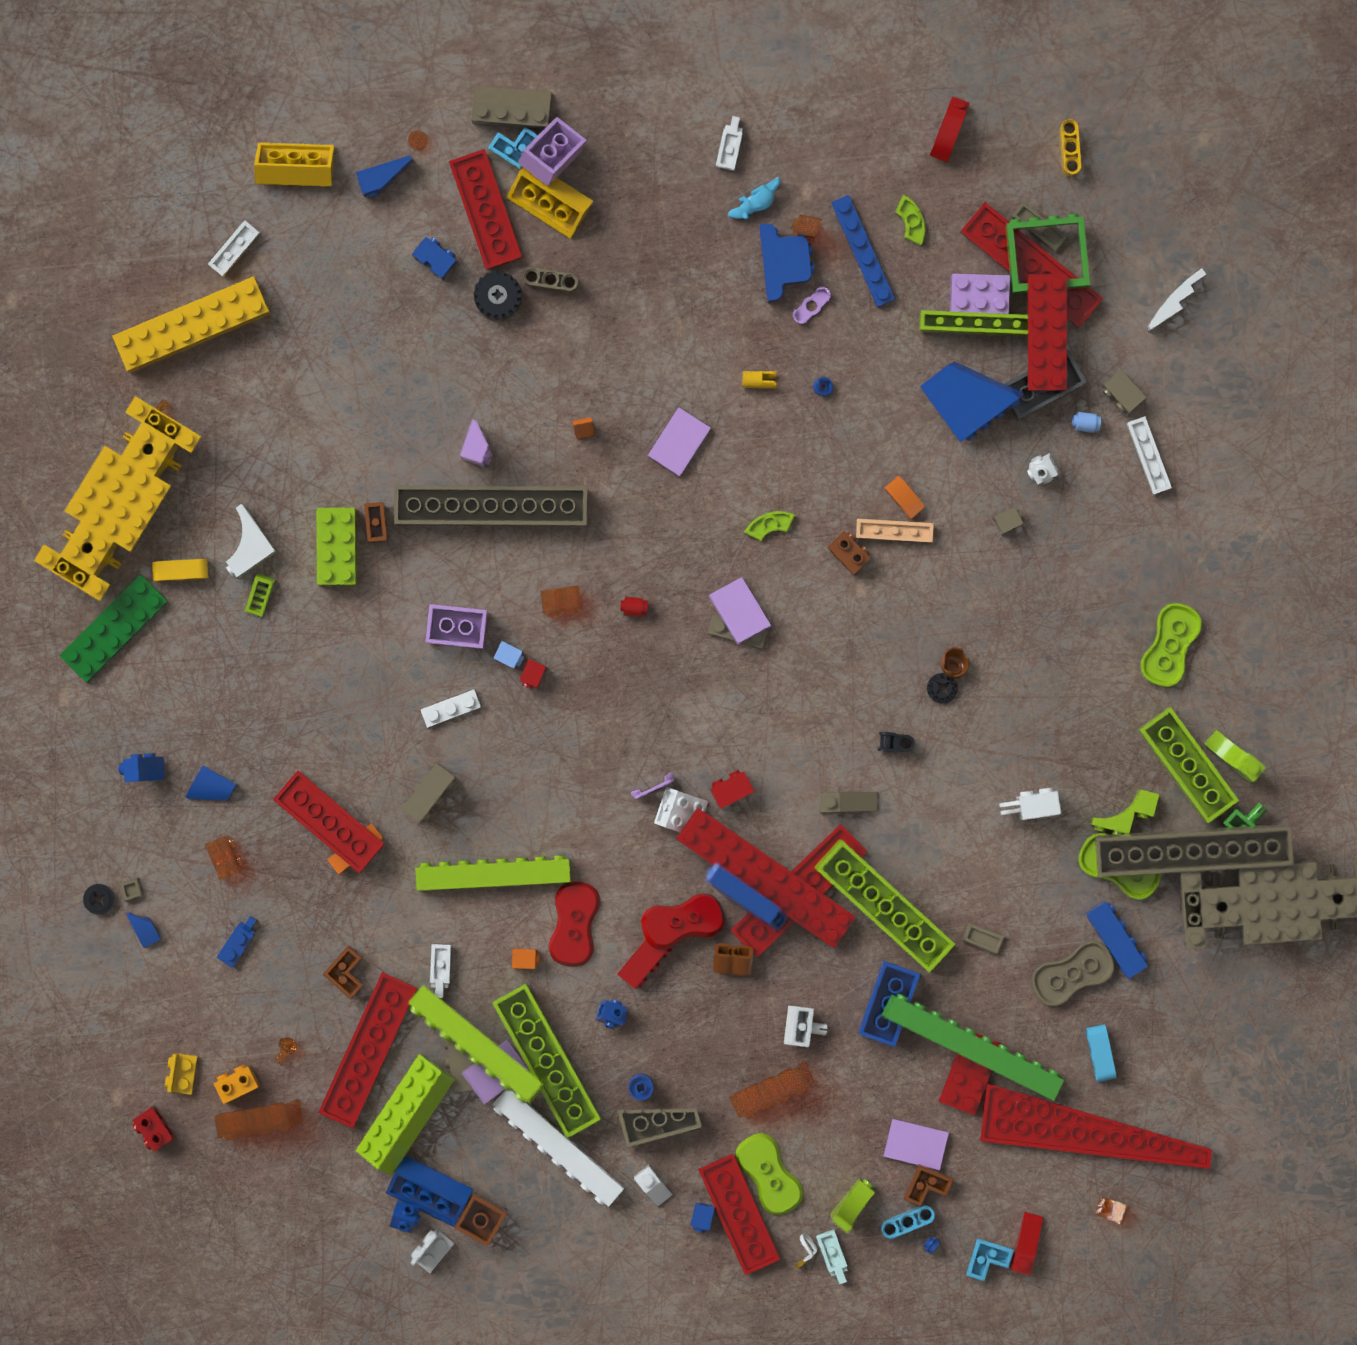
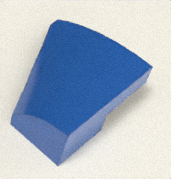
[186,765,238,801]

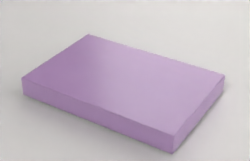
[648,408,711,476]
[708,577,771,645]
[462,1040,529,1104]
[883,1118,949,1170]

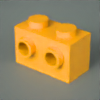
[213,1064,260,1104]

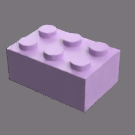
[518,117,587,186]
[950,274,1010,314]
[425,604,488,649]

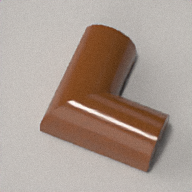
[323,945,364,1000]
[903,1164,954,1207]

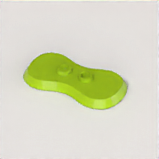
[1141,603,1202,687]
[1078,833,1162,900]
[735,1133,803,1216]

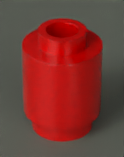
[620,596,648,617]

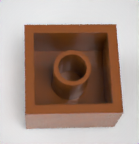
[455,1192,508,1247]

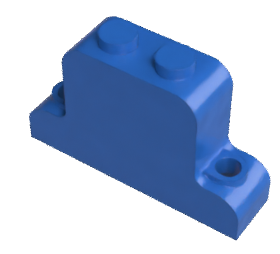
[759,223,815,303]

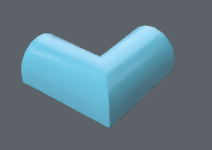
[488,127,538,169]
[966,1238,1014,1281]

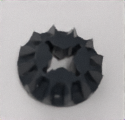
[927,673,958,704]
[83,884,114,915]

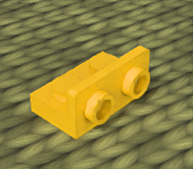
[165,1053,198,1095]

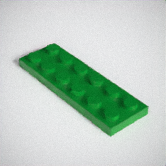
[59,574,168,683]

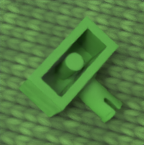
[1223,802,1268,828]

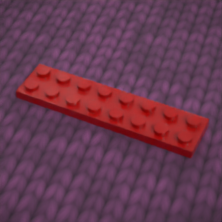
[960,202,1103,329]
[730,824,867,958]
[318,972,417,1129]

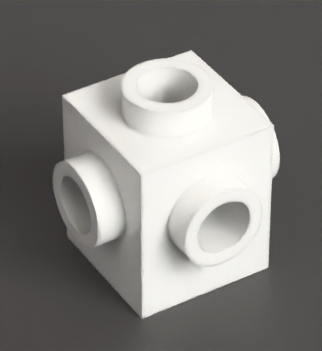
[1027,453,1059,484]

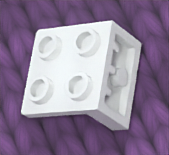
[654,787,708,832]
[410,1229,455,1273]

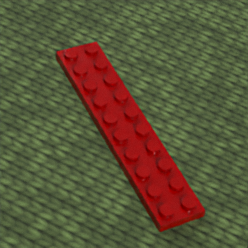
[676,807,856,948]

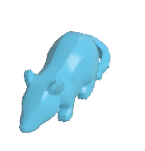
[728,177,781,220]

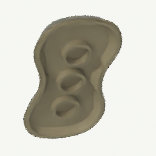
[1031,940,1115,1006]

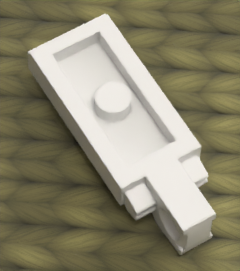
[716,116,742,171]
[430,944,451,998]

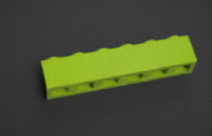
[919,310,1027,337]

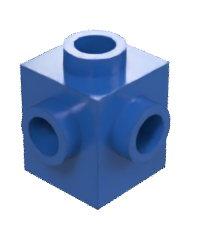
[596,1000,628,1029]
[390,1201,421,1233]

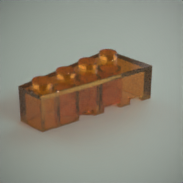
[729,1060,814,1119]
[214,1099,303,1141]

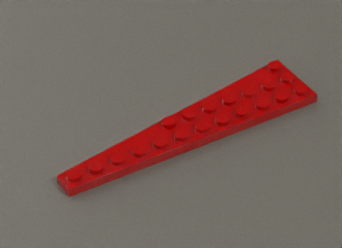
[980,1083,1212,1169]

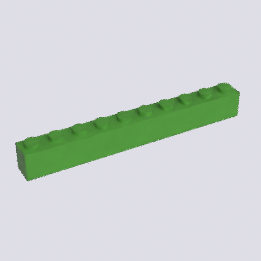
[882,994,1064,1101]

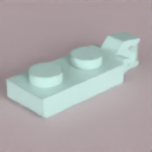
[816,1229,848,1284]

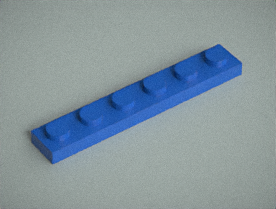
[831,195,895,308]

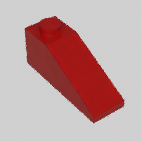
[1009,1211,1043,1275]

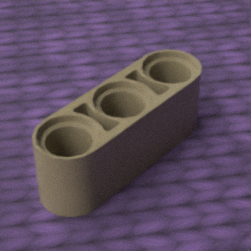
[523,268,579,293]

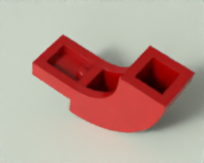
[929,96,970,162]

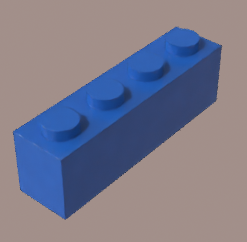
[1085,901,1148,979]

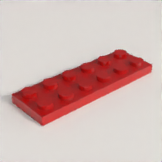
[449,149,522,270]
[1027,274,1067,391]
[273,770,385,874]
[698,1153,780,1275]

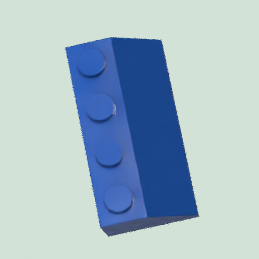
[386,1156,473,1227]

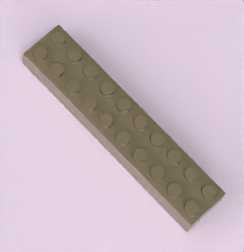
[394,486,588,527]
[1095,824,1293,877]

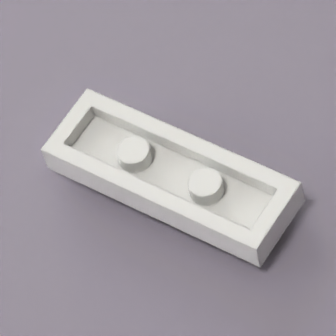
[208,220,260,277]
[421,689,481,728]

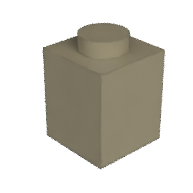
[993,507,1024,535]

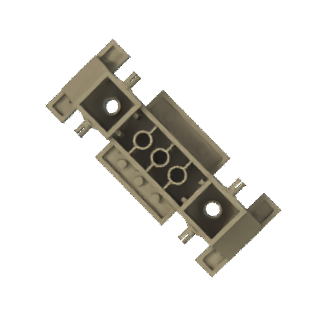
[1180,858,1357,949]

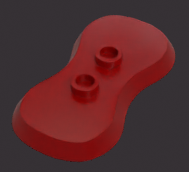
[549,882,600,967]
[641,893,724,949]

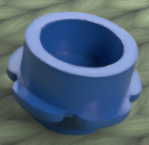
[923,1236,940,1254]

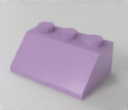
[460,419,493,468]

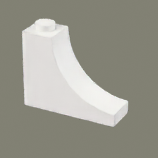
[226,504,276,578]

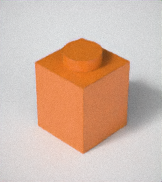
[512,948,540,969]

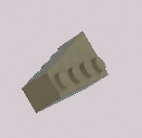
[617,1109,703,1148]

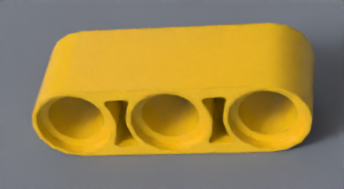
[1059,119,1081,177]
[152,559,209,581]

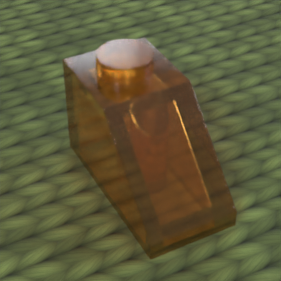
[791,214,822,243]

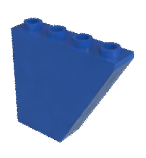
[920,361,1024,442]
[705,864,788,932]

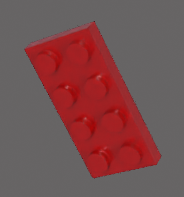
[938,1033,1002,1116]

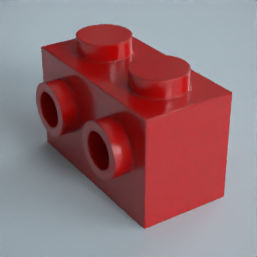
[710,770,755,809]
[132,1106,175,1152]

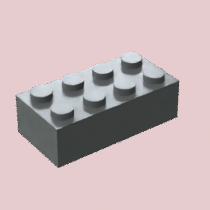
[1005,349,1087,421]

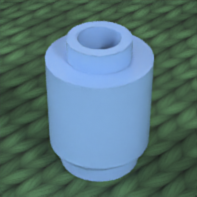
[1072,412,1101,433]

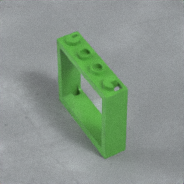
[1005,214,1090,294]

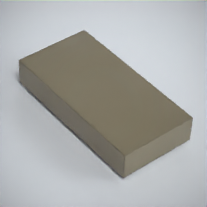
[962,922,1005,954]

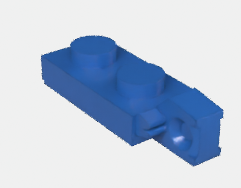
[216,916,257,968]

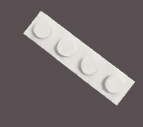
[1126,416,1172,495]

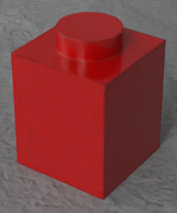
[520,659,547,689]

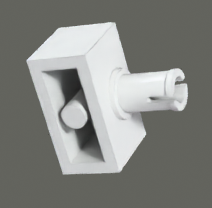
[784,1006,827,1047]

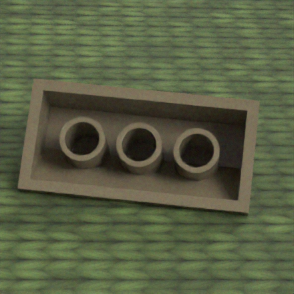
[471,86,552,130]

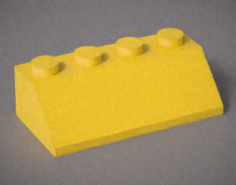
[254,143,334,187]
[506,167,593,239]

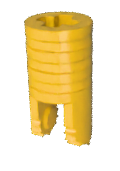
[742,371,777,388]

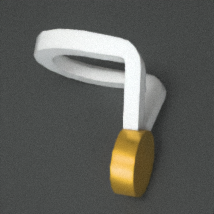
[795,1233,818,1269]

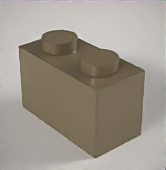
[1101,369,1146,414]

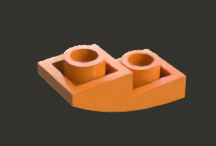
[884,476,925,519]

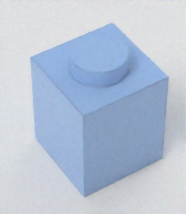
[494,641,524,669]

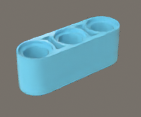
[1086,1024,1116,1083]
[881,1204,935,1239]

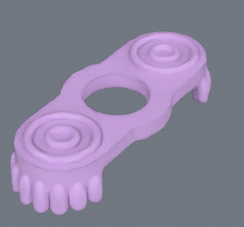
[793,287,831,324]
[631,772,674,799]

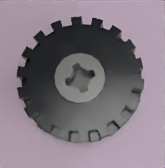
[474,271,522,321]

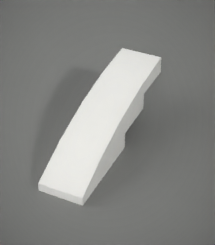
[1147,269,1206,332]

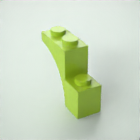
[1090,789,1159,834]

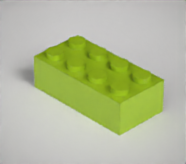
[316,508,357,586]

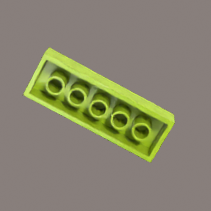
[1137,707,1239,823]
[355,1054,455,1176]

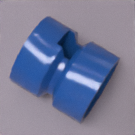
[628,1073,653,1100]

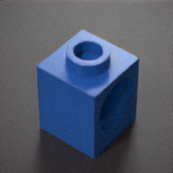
[690,1202,715,1233]

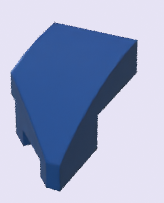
[127,912,161,948]

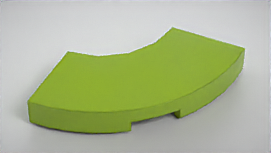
[895,195,925,246]
[744,511,795,541]

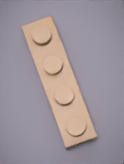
[856,519,934,543]

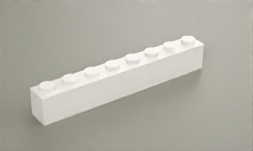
[493,1089,624,1207]

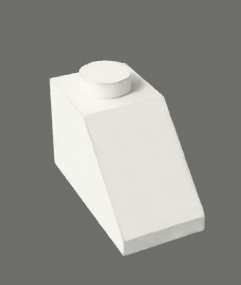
[634,1164,673,1207]

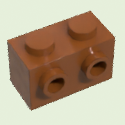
[827,531,871,575]

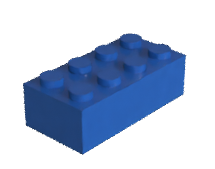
[857,960,920,1047]

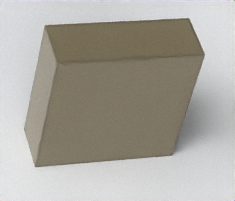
[119,878,143,902]

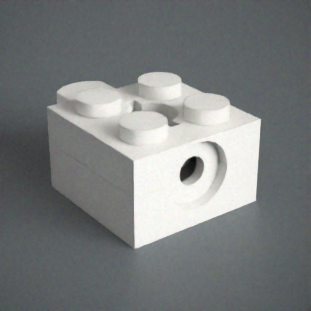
[999,788,1061,820]

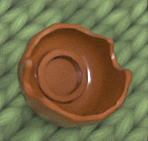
[940,647,969,679]

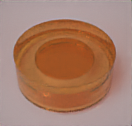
[408,130,428,150]

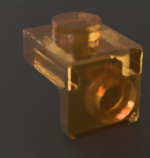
[1096,1197,1129,1224]

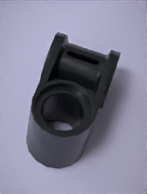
[878,732,915,752]

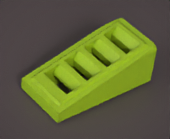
[245,573,276,617]

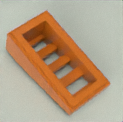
[573,417,595,439]

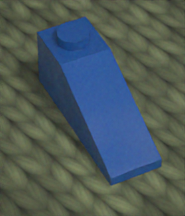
[356,155,413,198]

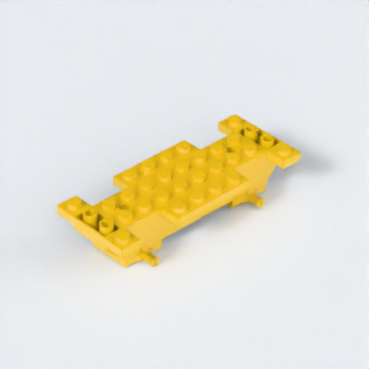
[34,396,202,601]

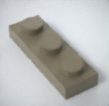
[707,615,768,649]

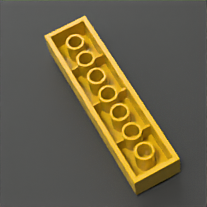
[112,276,271,373]

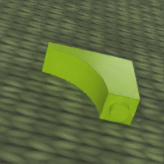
[1204,730,1266,782]
[830,1179,875,1233]

